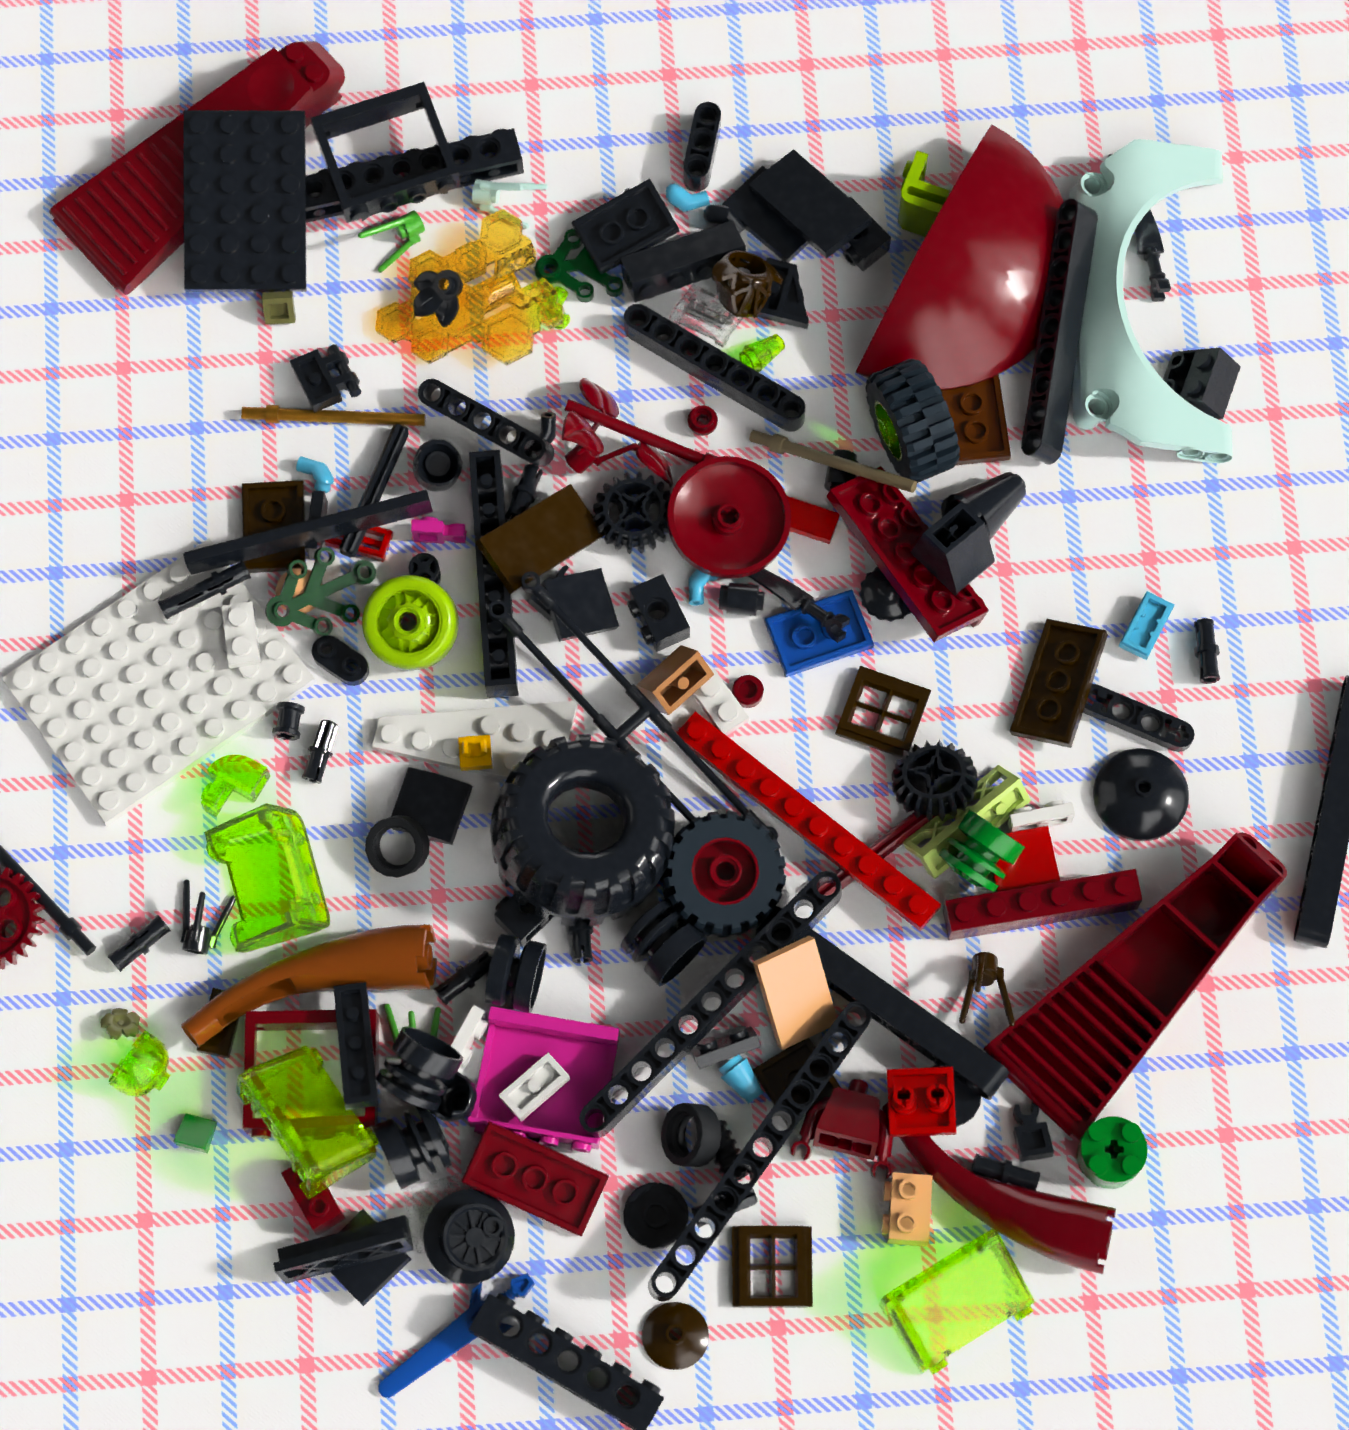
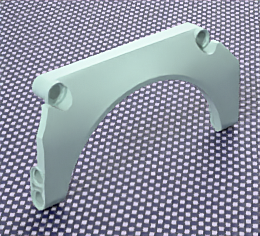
[1069,139,1233,464]

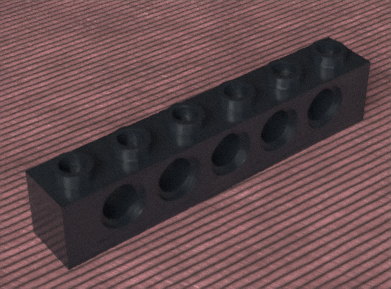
[468,1293,664,1430]

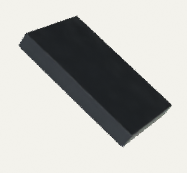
[722,165,809,263]
[571,178,679,275]

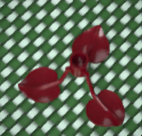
[562,378,673,488]

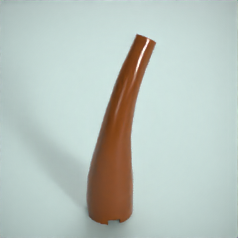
[181,925,437,1047]

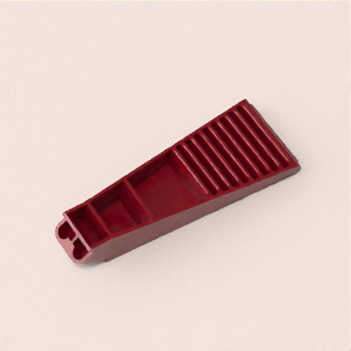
[49,41,345,295]
[983,832,1287,1141]

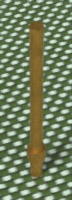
[241,405,426,426]

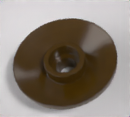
[642,1302,709,1370]

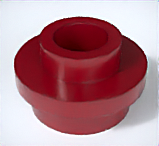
[687,405,718,436]

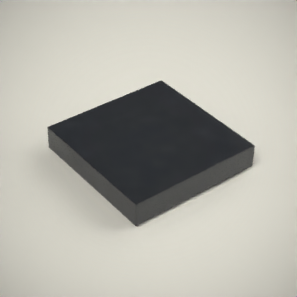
[541,568,619,642]

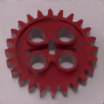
[0,867,45,970]

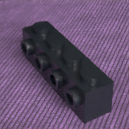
[620,220,747,303]

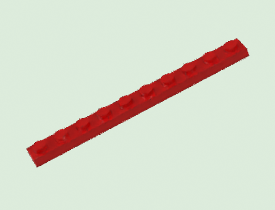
[676,711,941,931]

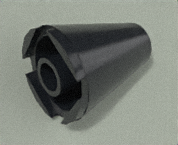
[941,472,1026,541]

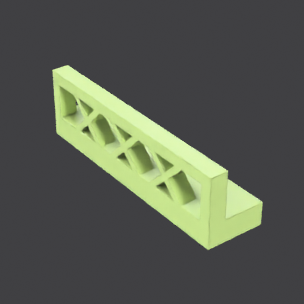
[902,765,1031,879]

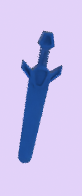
[378,1273,535,1398]

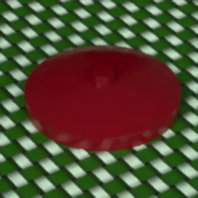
[666,456,791,578]

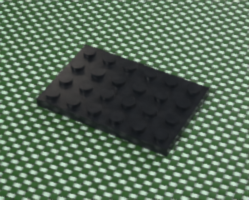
[183,110,307,292]

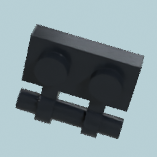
[290,344,362,413]

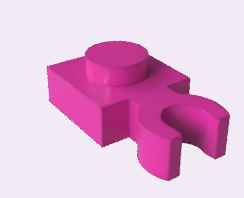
[411,517,467,544]

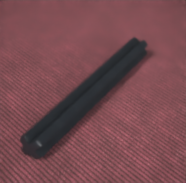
[339,424,409,558]

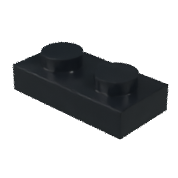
[691,1026,761,1069]

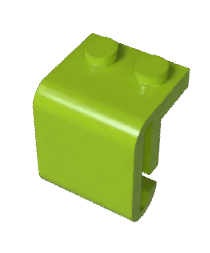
[898,151,950,237]

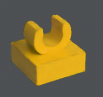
[458,735,493,771]

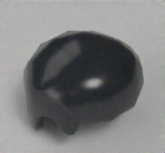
[429,1072,477,1122]

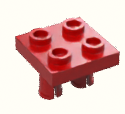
[887,1067,957,1137]

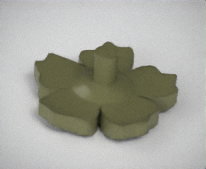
[100,1008,140,1040]

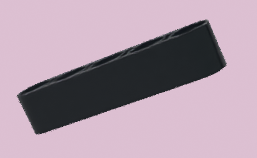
[418,378,554,467]

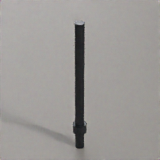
[0,845,96,956]

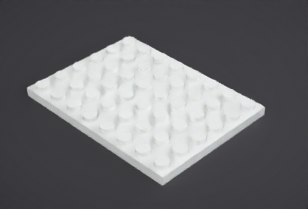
[2,538,316,827]

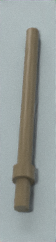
[749,430,917,493]

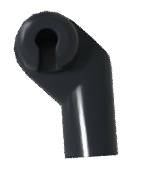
[532,412,556,456]

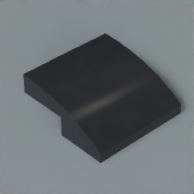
[391,767,473,845]
[331,1209,412,1306]

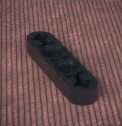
[1083,683,1195,752]

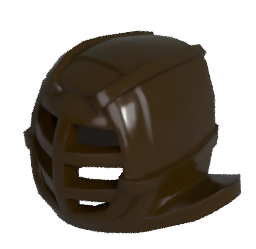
[711,250,783,318]

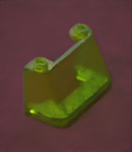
[204,803,330,953]
[236,1045,379,1200]
[879,1228,1036,1375]

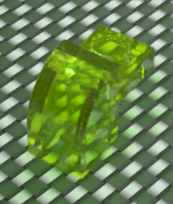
[201,754,271,817]

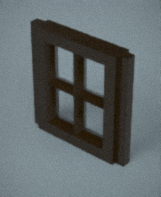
[835,666,931,758]
[732,1226,813,1308]

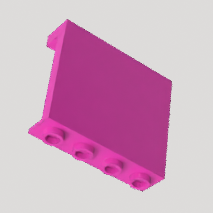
[468,1006,620,1153]

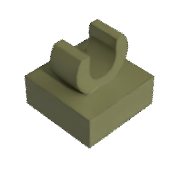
[262,291,296,325]

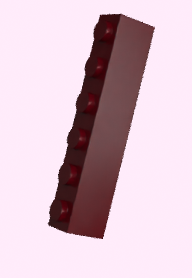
[942,869,1143,941]

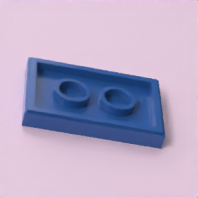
[764,589,874,677]

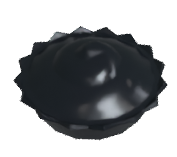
[859,566,912,622]

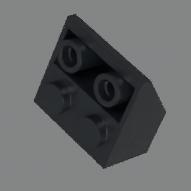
[1163,347,1241,420]
[910,502,995,596]

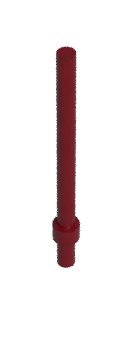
[564,399,718,464]

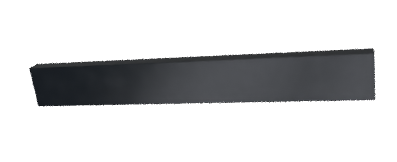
[183,490,433,575]

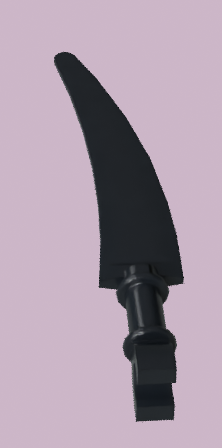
[1108,154,1171,302]
[747,569,850,643]

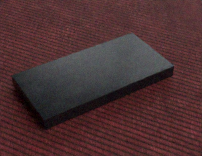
[748,149,872,259]

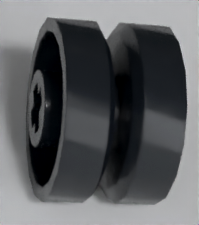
[485,934,547,1013]

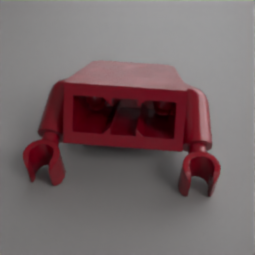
[791,1079,893,1179]

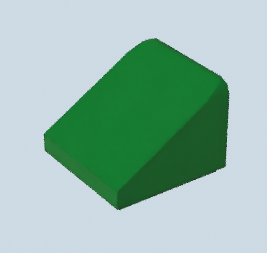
[173,1113,218,1154]

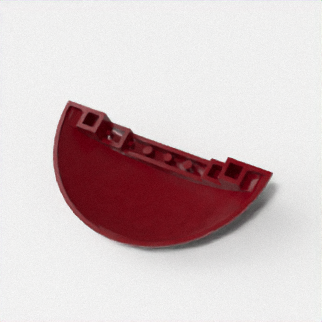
[855,124,1064,390]

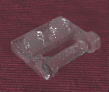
[669,284,744,347]

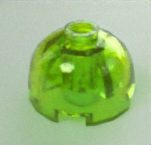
[109,1030,170,1097]

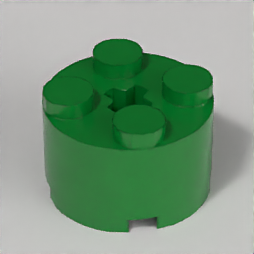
[1076,1116,1148,1189]

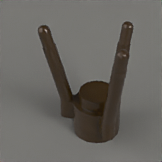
[959,952,1015,1026]

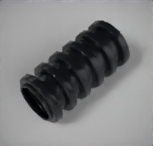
[714,1120,749,1181]

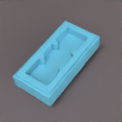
[1118,591,1175,660]

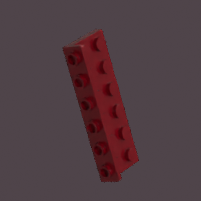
[826,466,989,642]

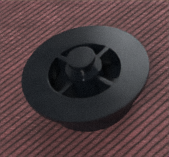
[423,1189,515,1284]

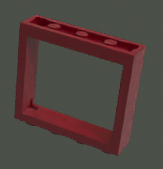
[243,1009,379,1139]

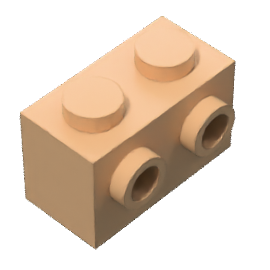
[881,1172,933,1247]

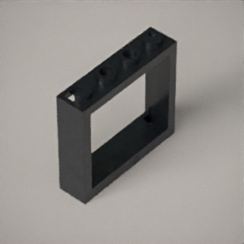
[310,82,461,223]

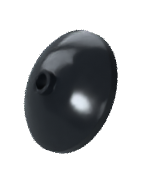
[1093,748,1189,841]

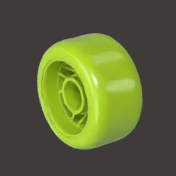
[362,575,459,671]

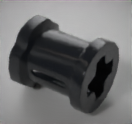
[272,702,305,741]

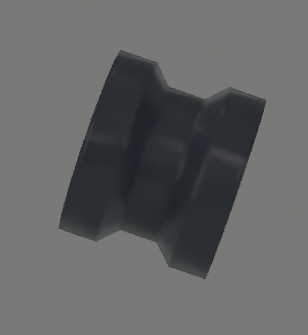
[408,553,441,584]

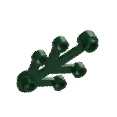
[535,229,624,303]
[265,547,376,636]

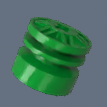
[939,809,1025,892]

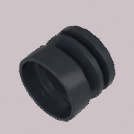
[620,899,707,987]
[376,1026,463,1110]
[372,1106,452,1190]

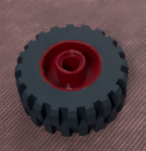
[661,811,786,938]

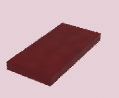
[461,1120,609,1237]

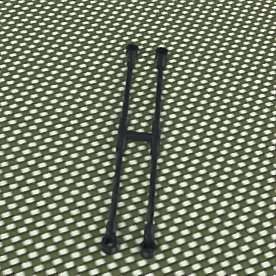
[488,571,778,840]

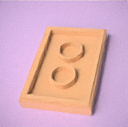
[753,935,837,1050]

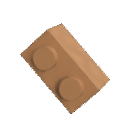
[635,645,714,715]

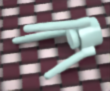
[472,179,548,229]

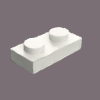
[221,601,261,668]
[692,668,750,736]
[1007,800,1075,833]
[451,1005,488,1070]
[499,1052,570,1122]

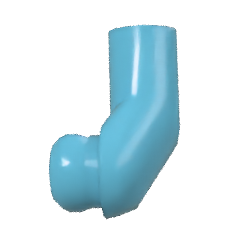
[666,184,710,212]
[296,456,334,493]
[688,569,719,606]

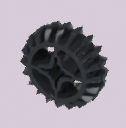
[593,471,671,554]
[891,740,978,822]

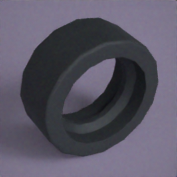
[365,815,430,878]
[661,1103,721,1167]

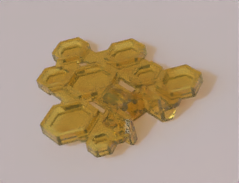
[375,209,565,366]

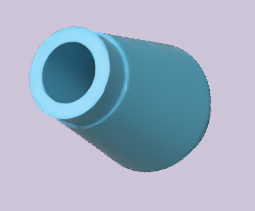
[718,1055,764,1104]

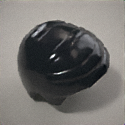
[413,439,463,492]

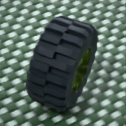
[865,359,960,483]

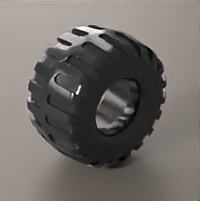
[490,734,675,926]

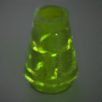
[739,334,785,372]

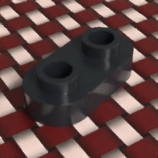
[311,635,369,686]

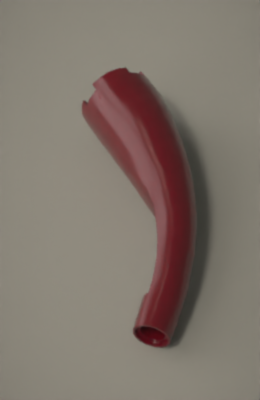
[881,1102,1116,1274]

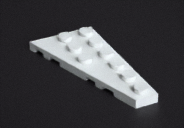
[372,700,579,780]

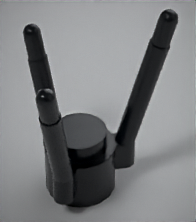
[180,879,237,955]

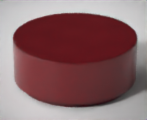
[732,675,764,708]

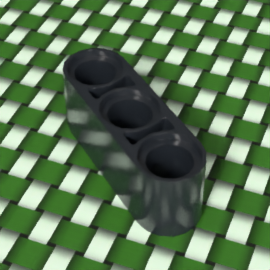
[683,102,721,192]

